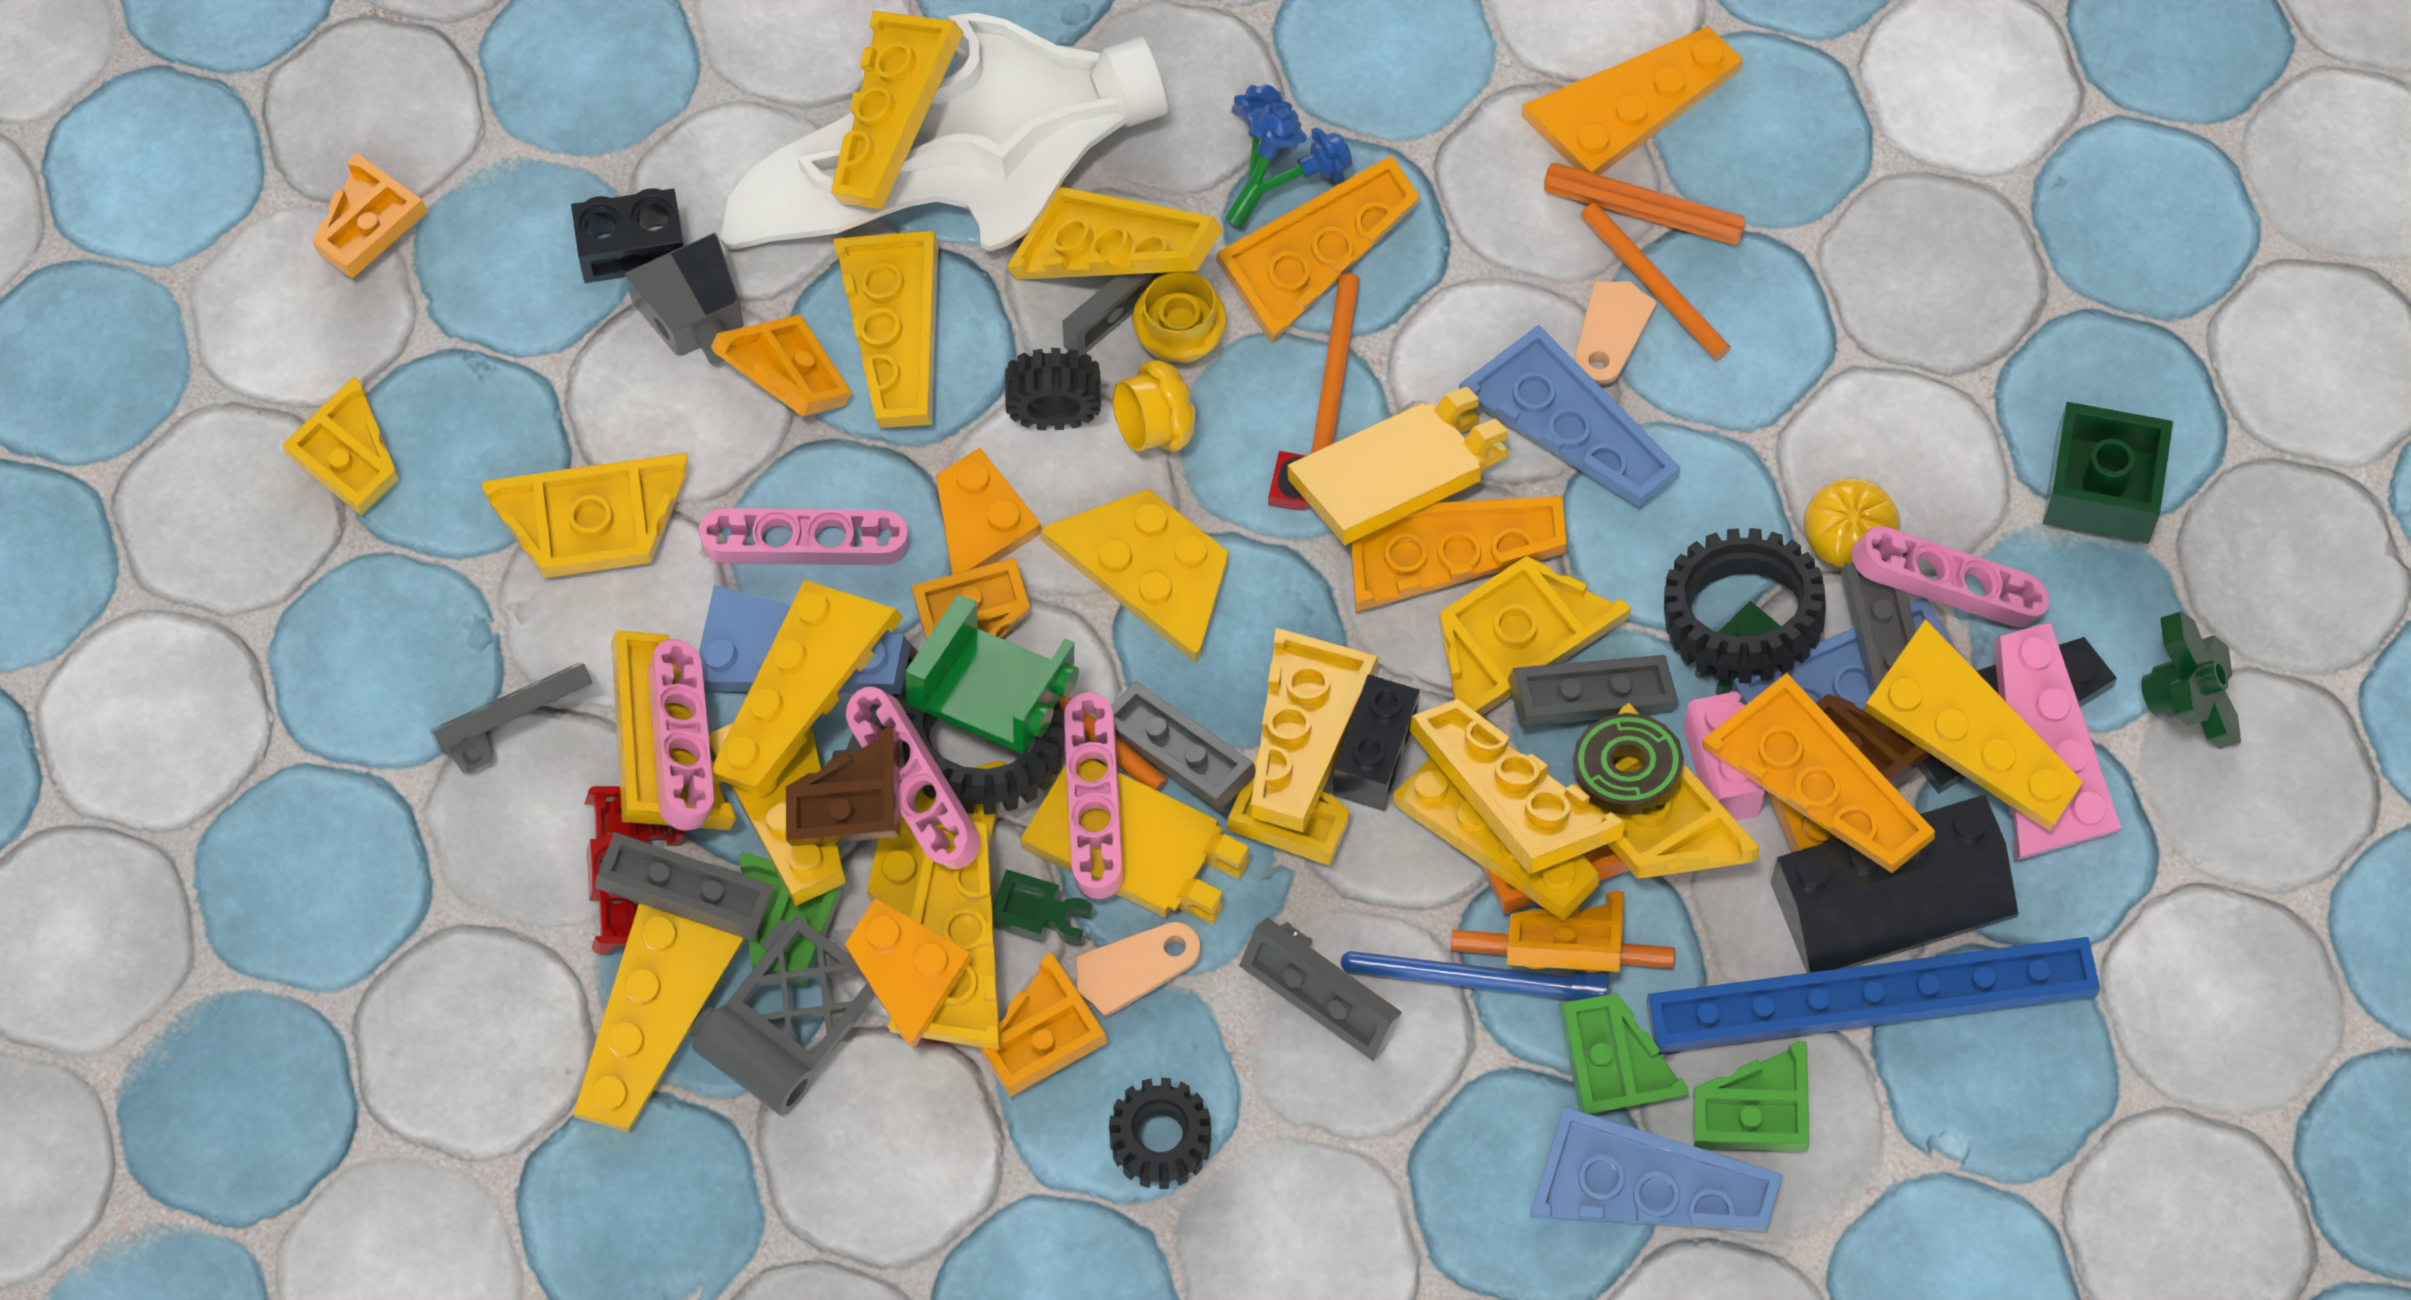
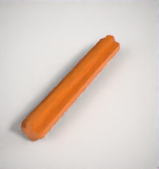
[1544,163,1745,245]

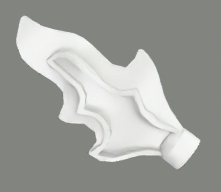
[720,13,1169,252]

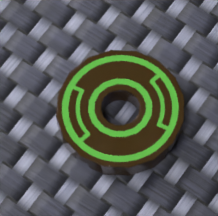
[1573,713,1684,816]

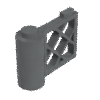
[691,916,876,1116]

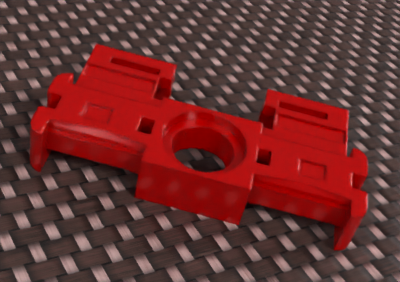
[584,786,685,955]

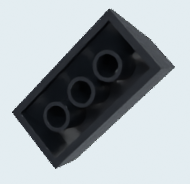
[1770,794,2019,973]

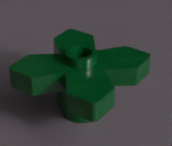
[2141,611,2241,749]

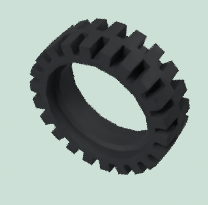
[1664,528,1826,683]
[902,700,1065,815]

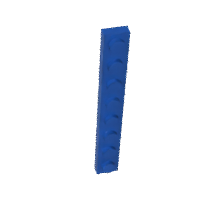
[1646,937,2100,1054]

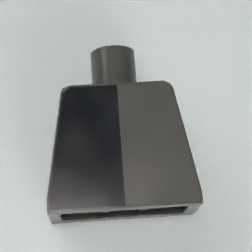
[625,232,744,364]

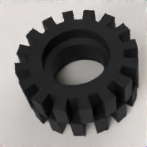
[1005,348,1101,431]
[1109,1077,1211,1189]

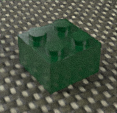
[2042,402,2173,544]

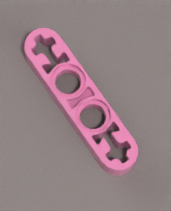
[699,508,909,565]
[1851,526,2050,628]
[647,639,714,831]
[846,687,980,869]
[1064,692,1124,899]

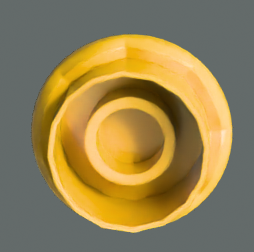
[1132,271,1227,363]
[1112,360,1196,453]
[1803,478,1901,570]

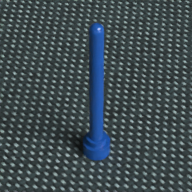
[1340,951,1609,1001]

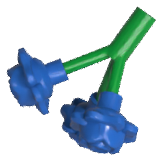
[1224,84,1352,229]

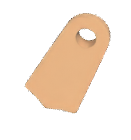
[1574,281,1657,385]
[1075,922,1201,1018]

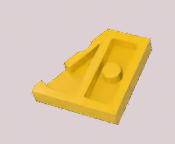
[282,376,398,516]
[1227,753,1350,866]

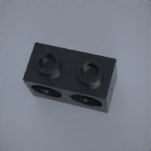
[571,188,684,284]
[1333,674,1420,812]

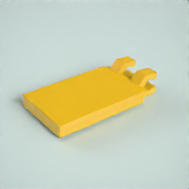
[1288,386,1508,545]
[1020,759,1250,925]

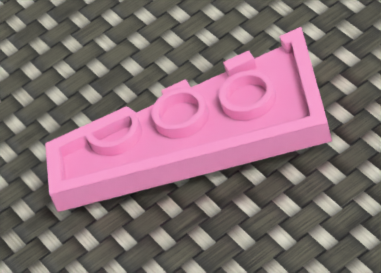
[1994,622,2121,861]

